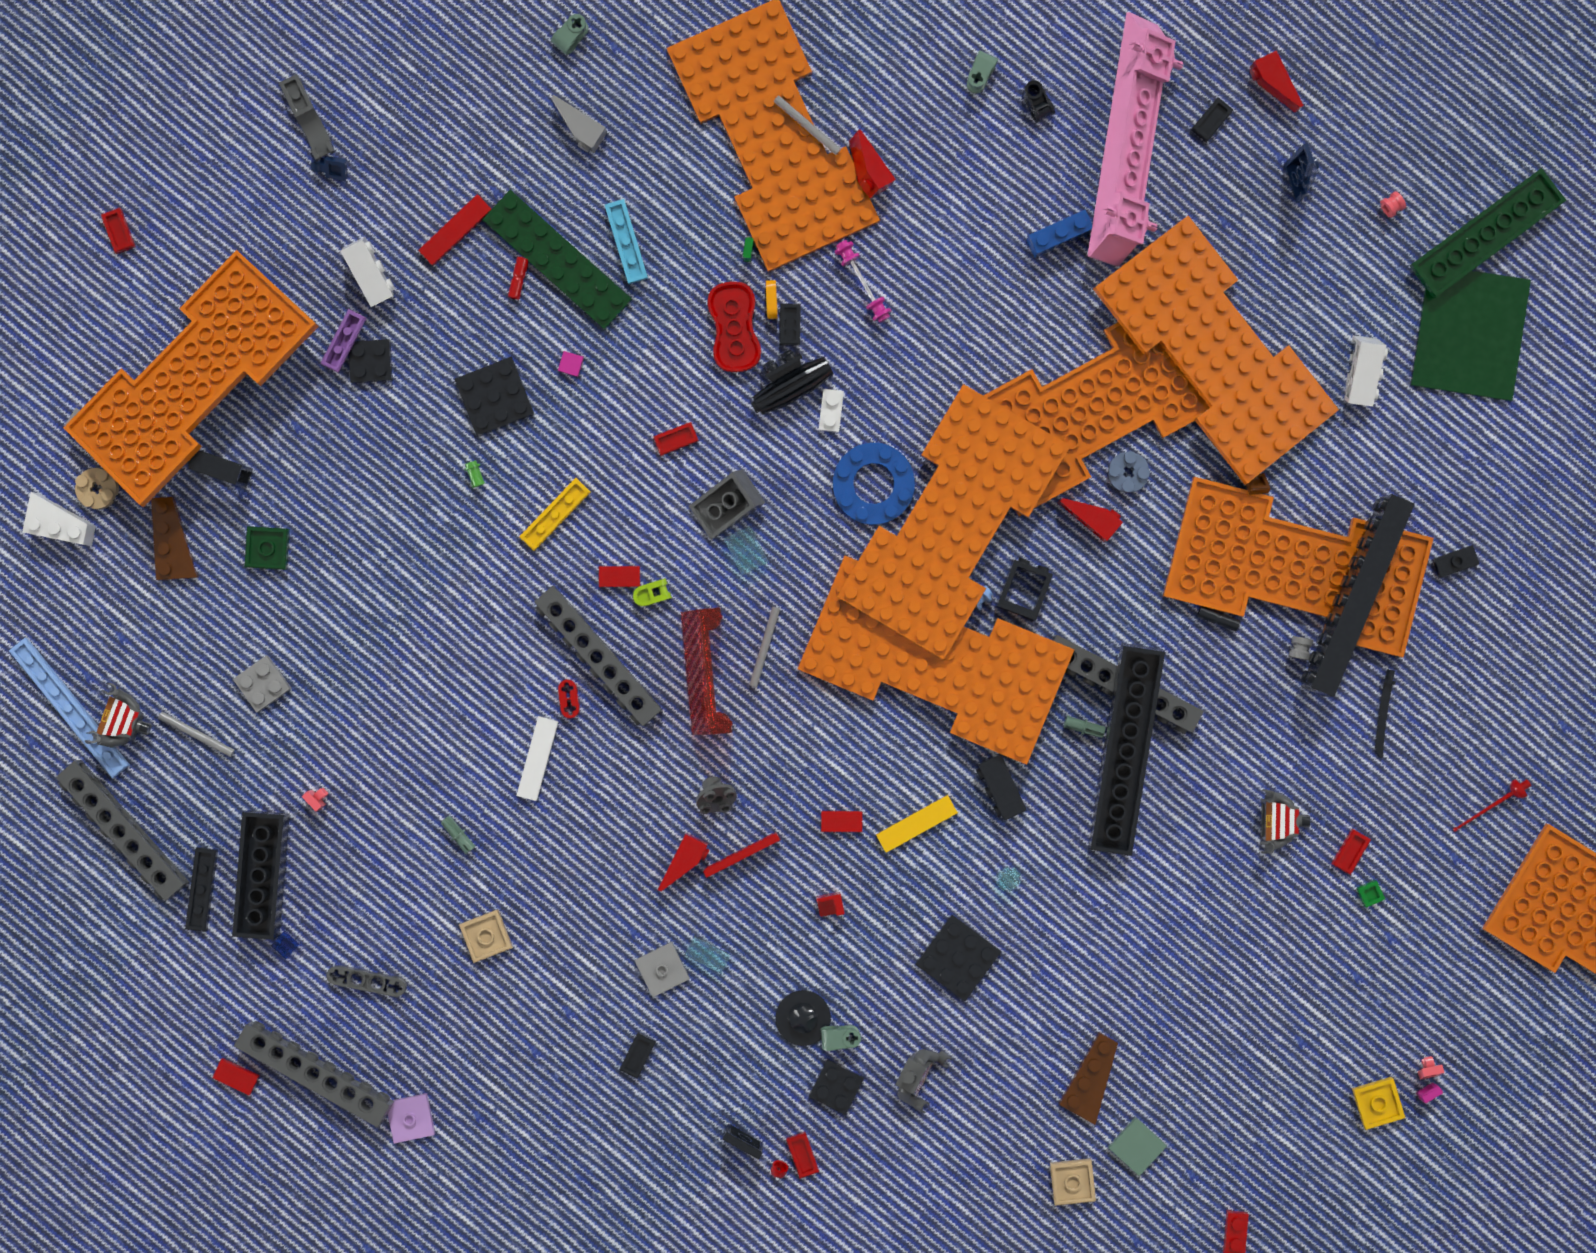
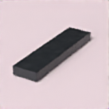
[185,847,218,932]

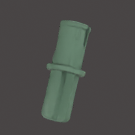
[1063,715,1105,738]
[441,816,476,854]

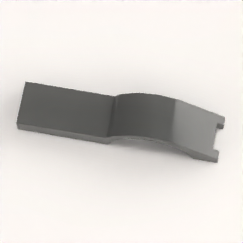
[279,74,335,161]

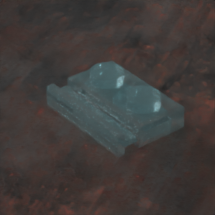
[724,526,769,576]

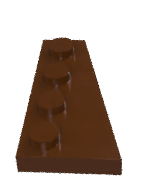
[151,497,199,580]
[1059,1032,1118,1125]

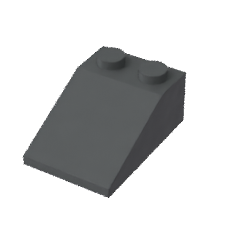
[689,469,765,540]

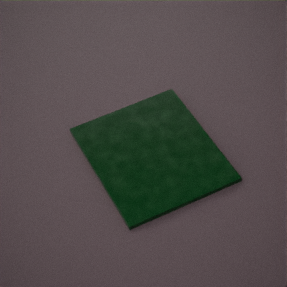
[1410,271,1531,401]

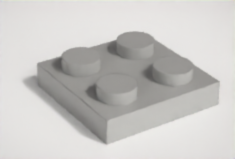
[233,655,292,713]

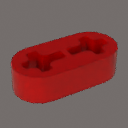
[558,679,580,718]

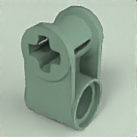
[551,14,589,55]
[967,50,998,94]
[821,1025,861,1051]

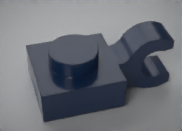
[310,156,348,181]

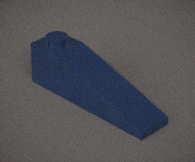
[1284,143,1319,203]

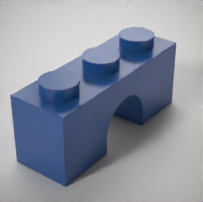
[1026,209,1092,258]

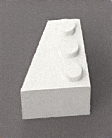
[341,237,395,307]
[1344,335,1388,406]
[22,492,96,546]

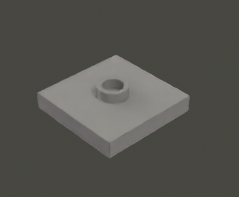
[634,941,690,997]

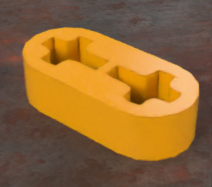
[766,280,778,319]

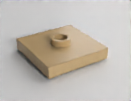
[459,909,513,963]
[1050,1158,1096,1206]

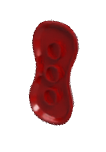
[707,281,761,372]

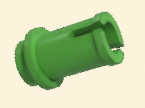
[464,460,485,488]

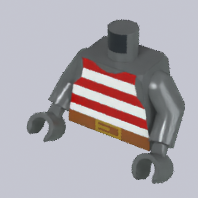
[85,682,152,748]
[1260,789,1310,854]
[895,1049,952,1113]

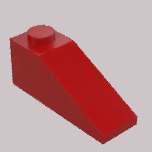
[1250,50,1304,113]
[849,129,896,199]
[1057,498,1123,542]
[658,832,709,891]

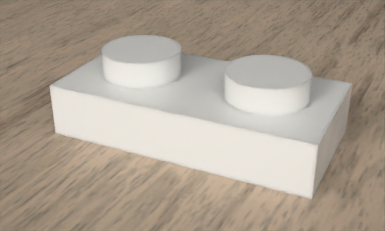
[819,389,844,433]

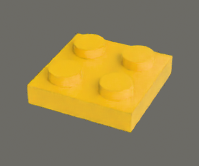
[1352,1077,1405,1130]

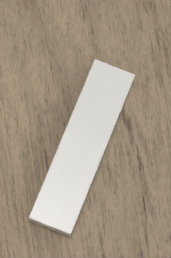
[516,716,559,801]

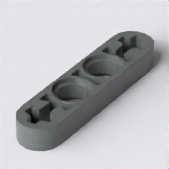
[326,965,407,997]

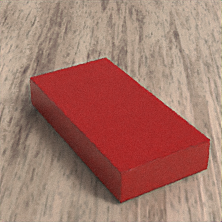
[101,208,136,254]
[653,422,699,456]
[599,566,641,587]
[821,811,862,832]
[1331,829,1371,875]
[212,1058,260,1095]
[786,1131,819,1179]

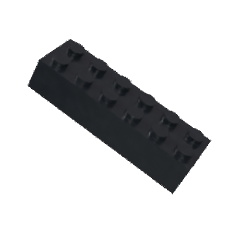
[232,810,290,940]

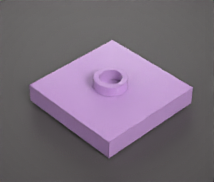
[388,1093,435,1143]

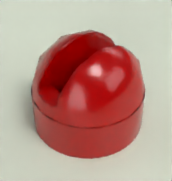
[771,1160,788,1179]

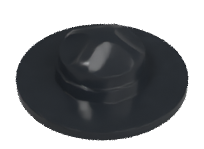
[776,990,831,1046]

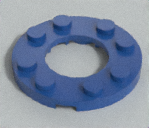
[833,442,915,525]

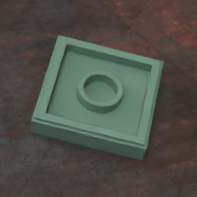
[1108,1116,1167,1176]

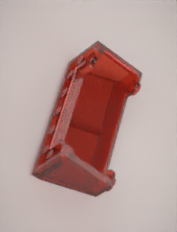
[681,607,733,735]

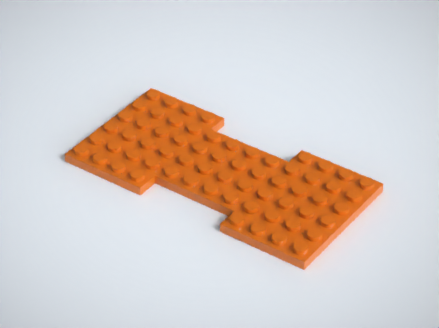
[666,0,880,272]
[1093,216,1339,485]
[63,250,319,507]
[983,322,1209,517]
[837,384,1071,660]
[1163,477,1434,658]
[798,556,1074,765]
[1482,823,1596,974]

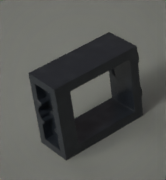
[188,450,253,488]
[995,558,1053,621]

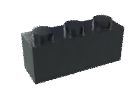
[976,753,1027,821]

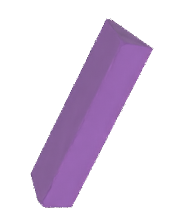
[320,309,367,373]

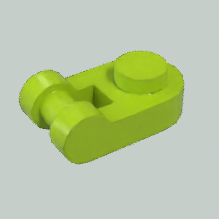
[633,578,672,606]

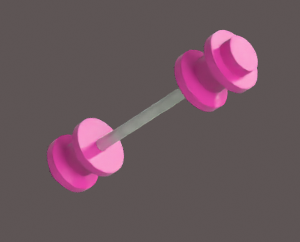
[834,240,891,323]

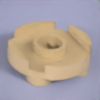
[75,468,119,509]

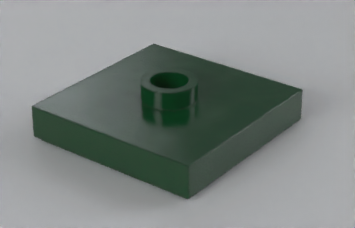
[244,526,290,570]

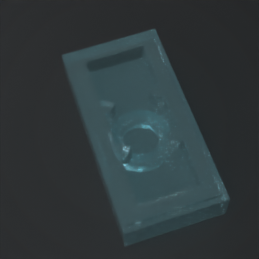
[685,936,731,974]

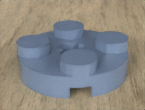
[1108,451,1150,493]

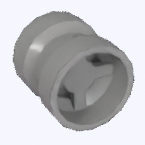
[1289,636,1313,660]

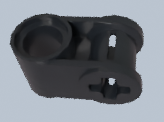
[1022,80,1055,123]

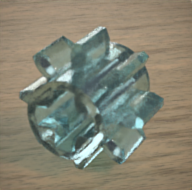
[996,866,1021,892]

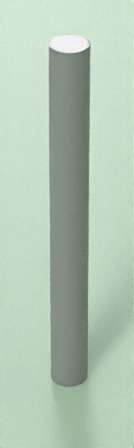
[774,95,841,155]
[749,606,780,687]
[158,712,235,757]

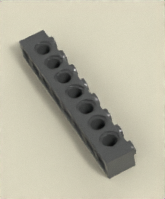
[534,586,663,726]
[1052,635,1204,734]
[56,760,190,901]
[234,1021,394,1128]

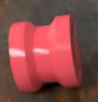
[1380,191,1406,218]

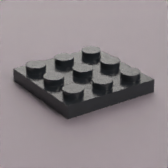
[454,356,535,437]
[915,914,1002,1001]

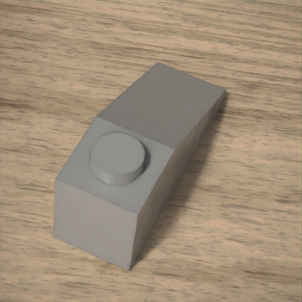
[551,95,607,153]

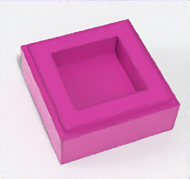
[558,351,584,377]
[1416,1082,1443,1103]

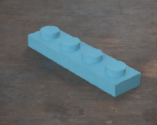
[605,199,648,284]

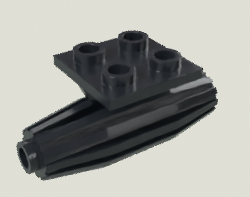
[751,350,834,415]

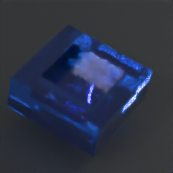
[271,929,301,959]

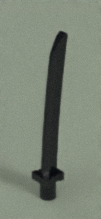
[1375,669,1396,758]

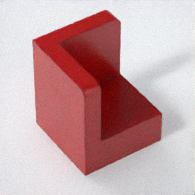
[816,892,845,917]

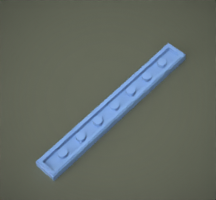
[9,638,130,778]

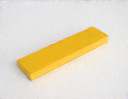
[519,478,591,551]
[876,795,958,853]

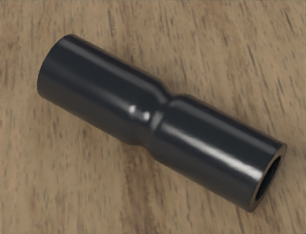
[1197,606,1240,632]

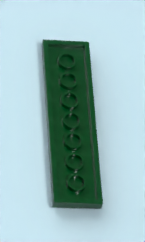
[1410,168,1567,298]
[483,190,632,330]

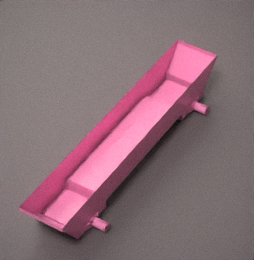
[1088,12,1183,266]

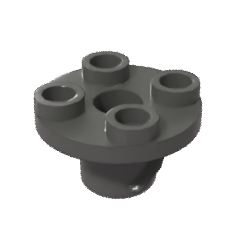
[696,777,737,814]

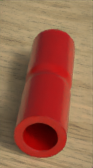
[507,257,529,300]

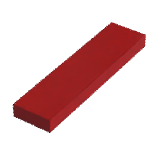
[418,194,492,266]
[703,832,780,878]

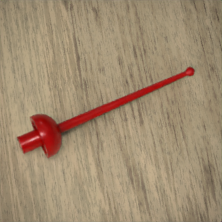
[1453,779,1532,832]

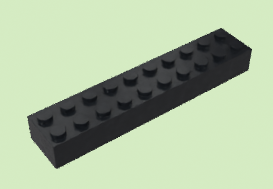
[1300,494,1415,697]
[1089,643,1165,856]

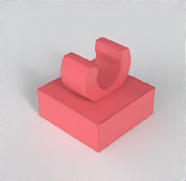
[302,787,329,812]
[1418,1056,1445,1080]

